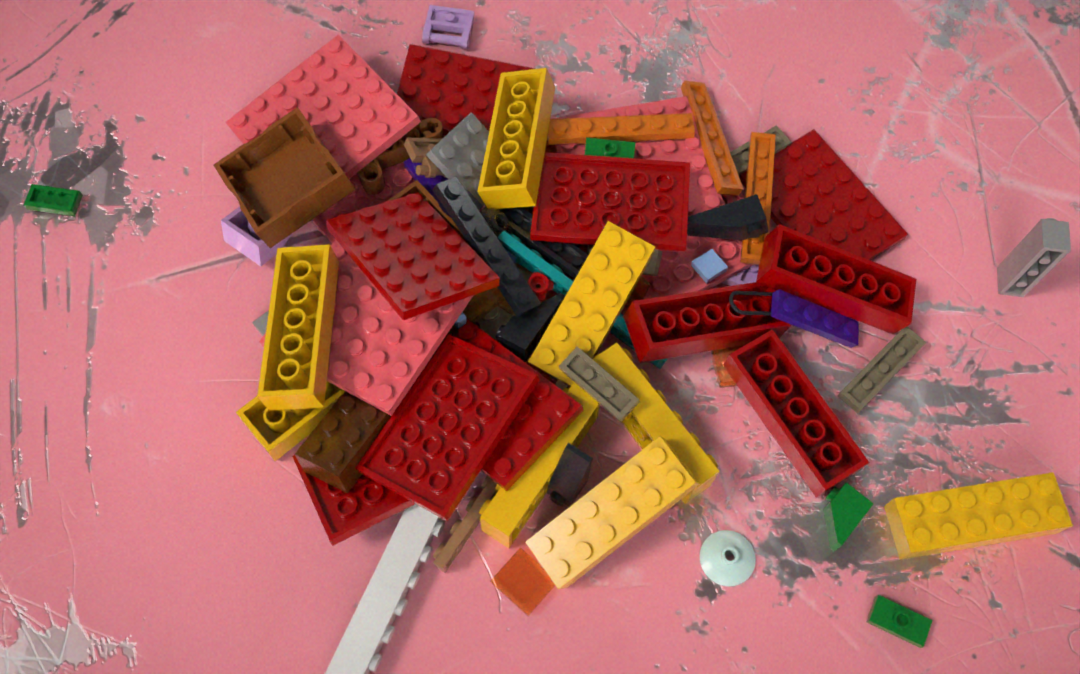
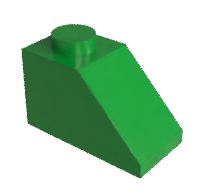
[823,482,874,551]

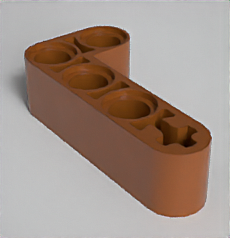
[357,118,444,195]

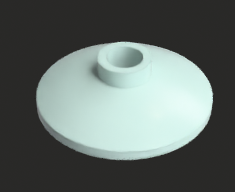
[699,530,756,587]

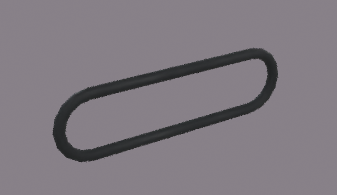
[729,291,773,315]

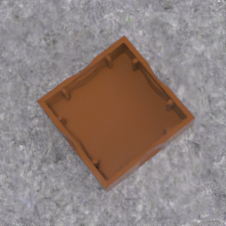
[213,107,356,248]

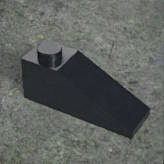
[687,194,768,240]
[496,293,565,363]
[547,443,593,507]

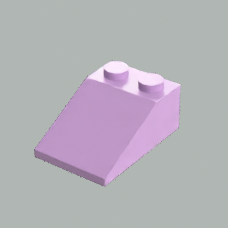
[221,207,294,266]

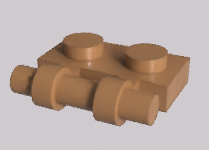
[404,137,447,178]

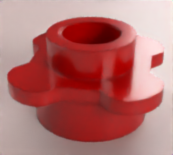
[528,272,554,301]

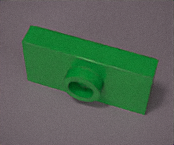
[584,138,635,158]
[24,184,83,216]
[866,595,933,648]

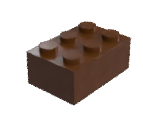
[295,391,391,494]

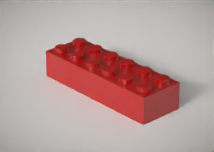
[756,224,917,334]
[623,282,791,363]
[723,329,870,498]

